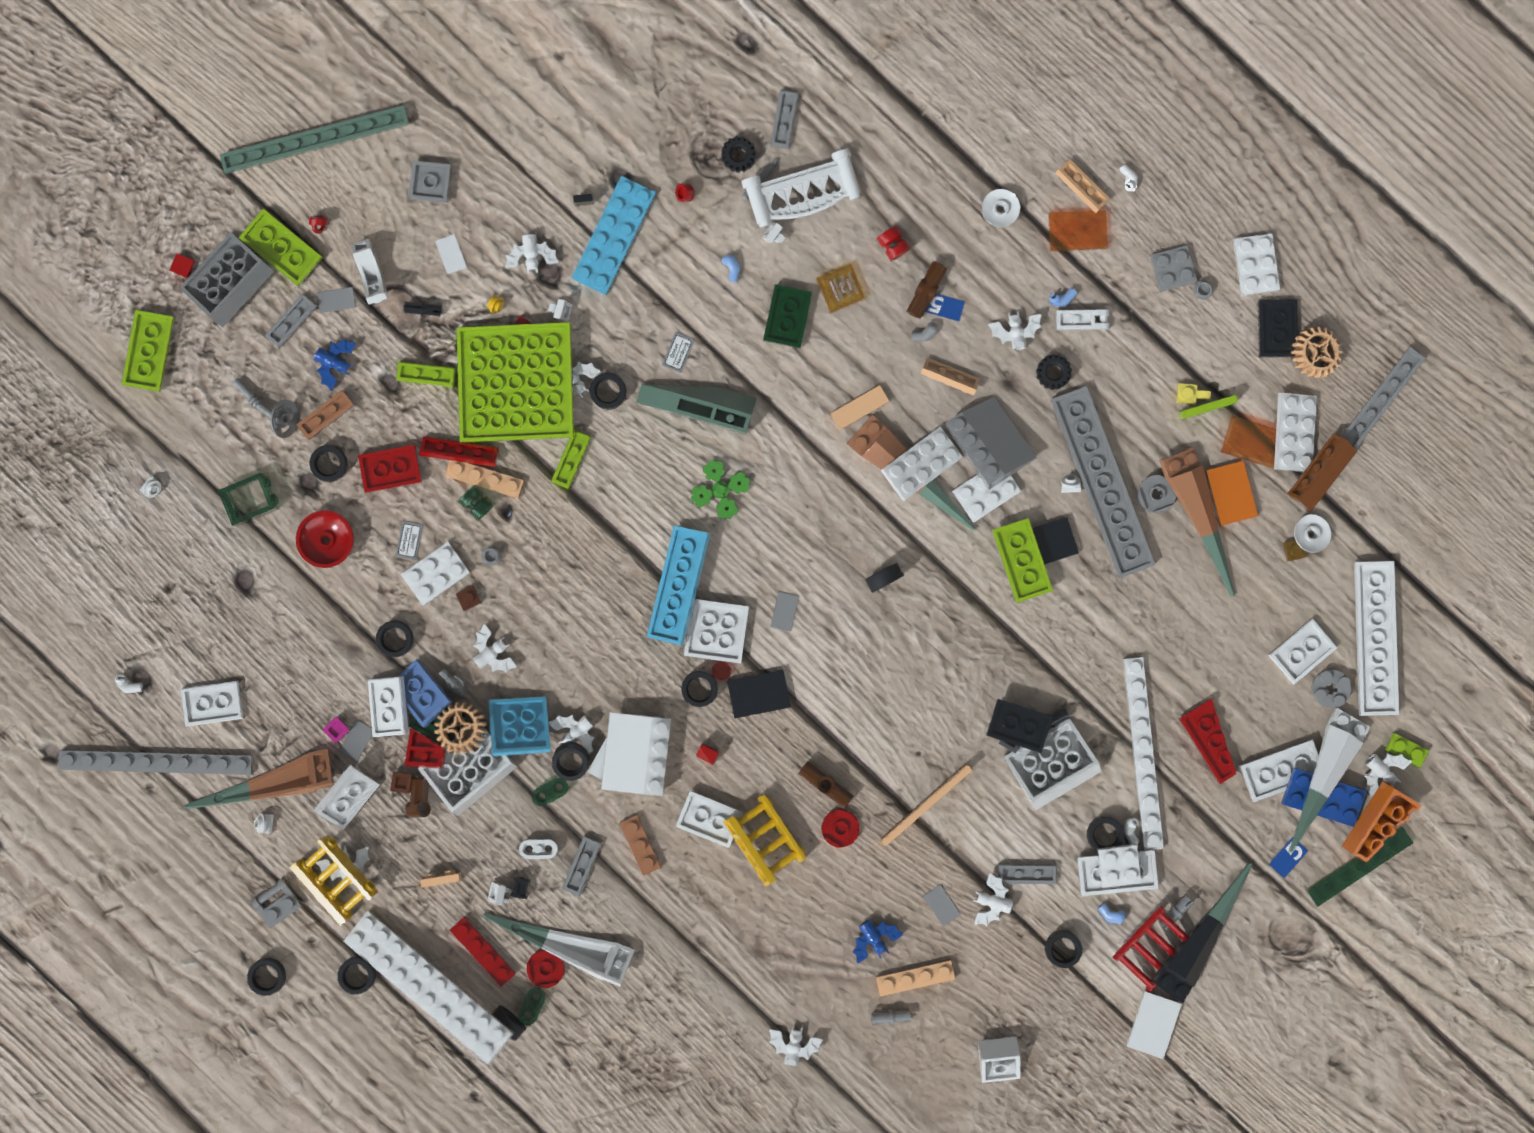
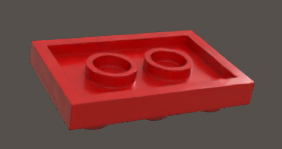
[358,445,422,493]

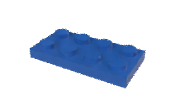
[1281,767,1367,827]

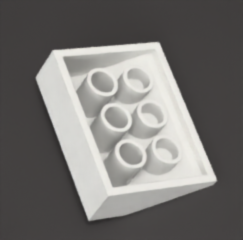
[601,712,671,796]
[1004,719,1102,811]
[418,727,518,816]

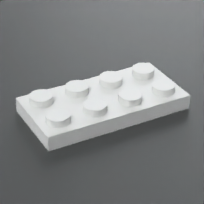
[1274,393,1317,472]
[881,426,963,501]
[1239,740,1319,802]
[1077,850,1159,896]

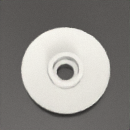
[982,189,1020,227]
[1294,515,1331,553]

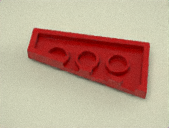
[1178,698,1237,784]

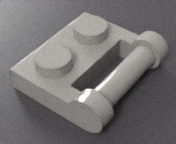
[250,878,303,928]

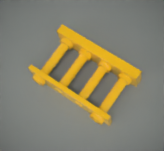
[723,794,807,886]
[290,834,379,926]

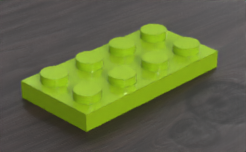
[239,209,323,287]
[121,310,175,392]
[991,518,1053,603]

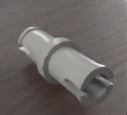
[1159,894,1194,931]
[871,1009,911,1025]

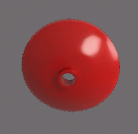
[296,510,354,568]

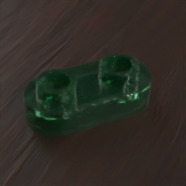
[532,778,569,806]
[518,987,546,1025]

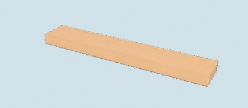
[880,764,972,847]

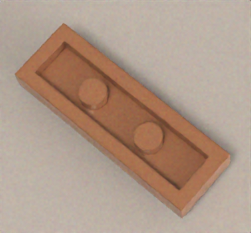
[296,390,355,440]
[620,815,661,876]

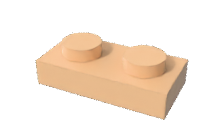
[420,869,462,888]

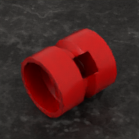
[876,225,911,261]

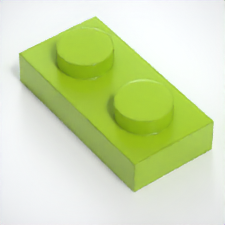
[1385,733,1429,768]

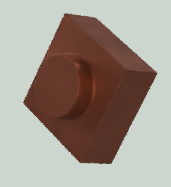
[456,586,482,611]
[390,772,413,793]

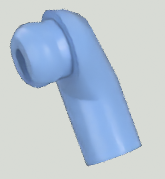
[722,254,741,283]
[1049,288,1078,307]
[1097,903,1127,924]

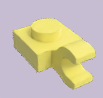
[1176,383,1211,405]

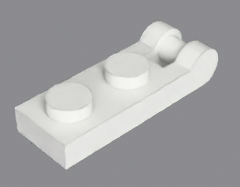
[1056,310,1110,330]

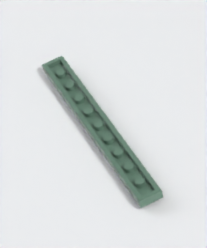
[219,105,410,174]

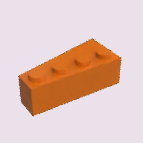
[1341,781,1422,862]

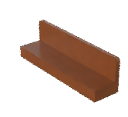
[1287,433,1356,511]

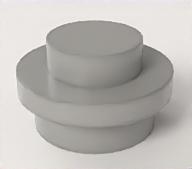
[1193,281,1213,300]
[482,547,501,566]

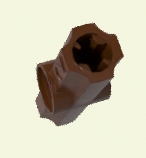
[906,261,948,319]
[798,761,854,809]

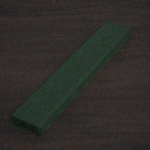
[1306,827,1413,907]

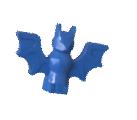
[314,339,356,391]
[852,919,904,963]

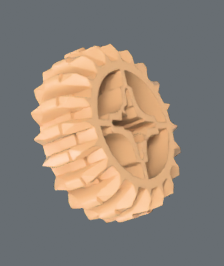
[1291,326,1343,378]
[435,702,487,754]

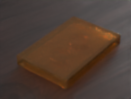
[1048,210,1108,252]
[1220,416,1276,469]

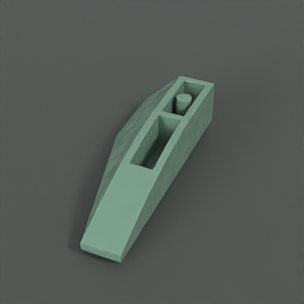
[636,384,757,435]

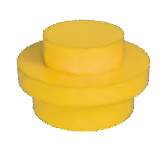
[487,295,504,314]

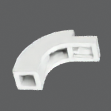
[351,239,388,305]

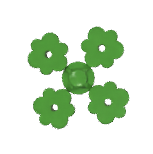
[691,460,750,519]

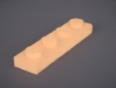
[445,460,524,499]
[876,960,955,997]

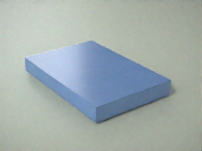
[398,659,453,728]

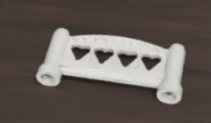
[741,148,861,228]

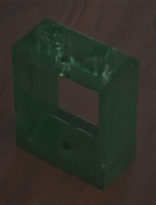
[218,473,279,527]

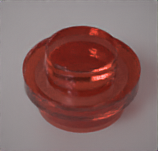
[712,661,731,681]

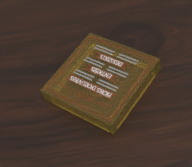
[816,264,866,314]

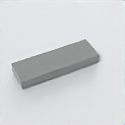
[770,90,799,150]
[265,293,318,349]
[562,835,602,896]
[998,864,1057,884]

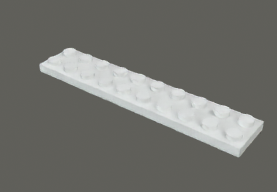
[343,911,514,1065]

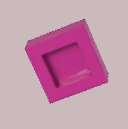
[323,716,350,744]

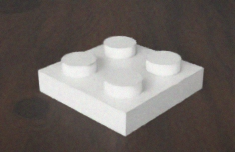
[1098,844,1141,888]

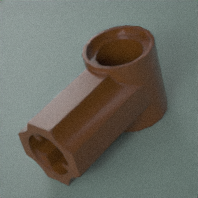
[405,779,431,818]

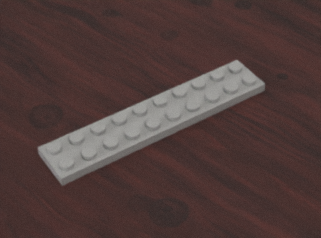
[1050,386,1155,578]

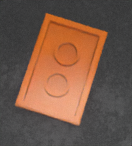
[1205,461,1258,526]

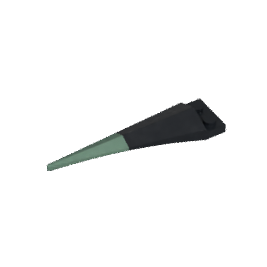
[1151,863,1252,1003]

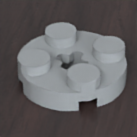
[1137,475,1176,514]
[1311,670,1351,708]

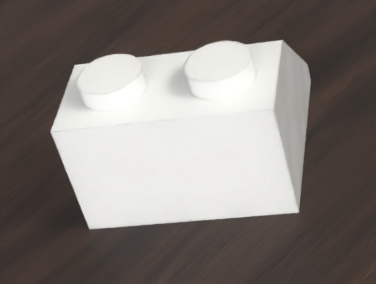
[978,1037,1020,1083]

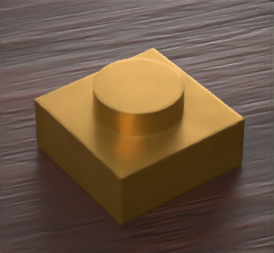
[1283,540,1307,562]

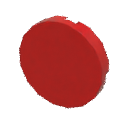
[821,809,860,848]
[526,949,565,988]

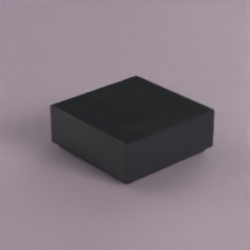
[573,194,594,206]

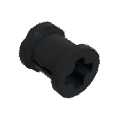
[511,877,531,899]

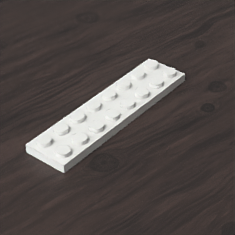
[1354,561,1399,716]

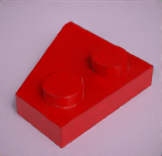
[404,729,446,769]

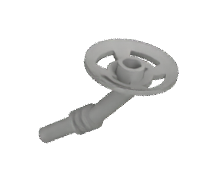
[233,378,299,438]

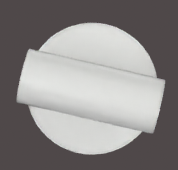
[1061,474,1081,493]
[139,475,161,498]
[254,814,274,834]

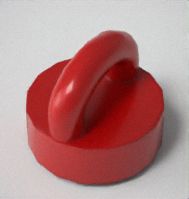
[675,183,694,202]
[309,216,328,234]

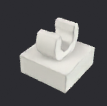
[761,222,785,244]
[548,299,573,322]
[487,882,512,905]

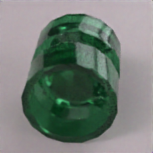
[458,485,495,521]

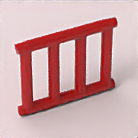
[1112,906,1188,992]

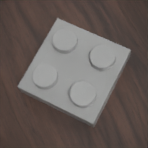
[409,160,452,203]
[1150,245,1197,293]

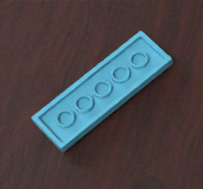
[571,176,656,296]
[647,525,711,646]

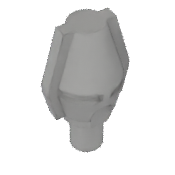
[438,668,467,700]

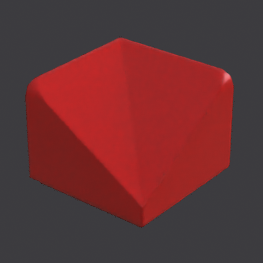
[696,744,719,765]

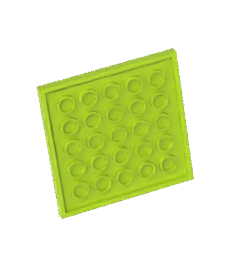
[457,322,574,442]

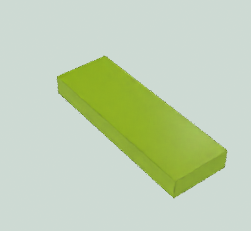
[396,361,456,388]
[1178,395,1238,420]
[551,429,591,489]

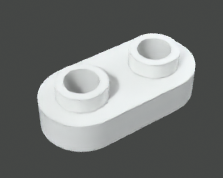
[519,839,558,859]

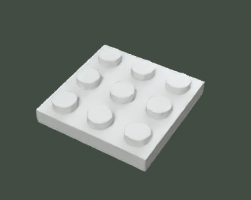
[684,599,749,663]

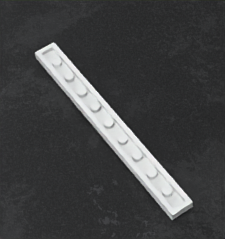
[1123,657,1164,851]

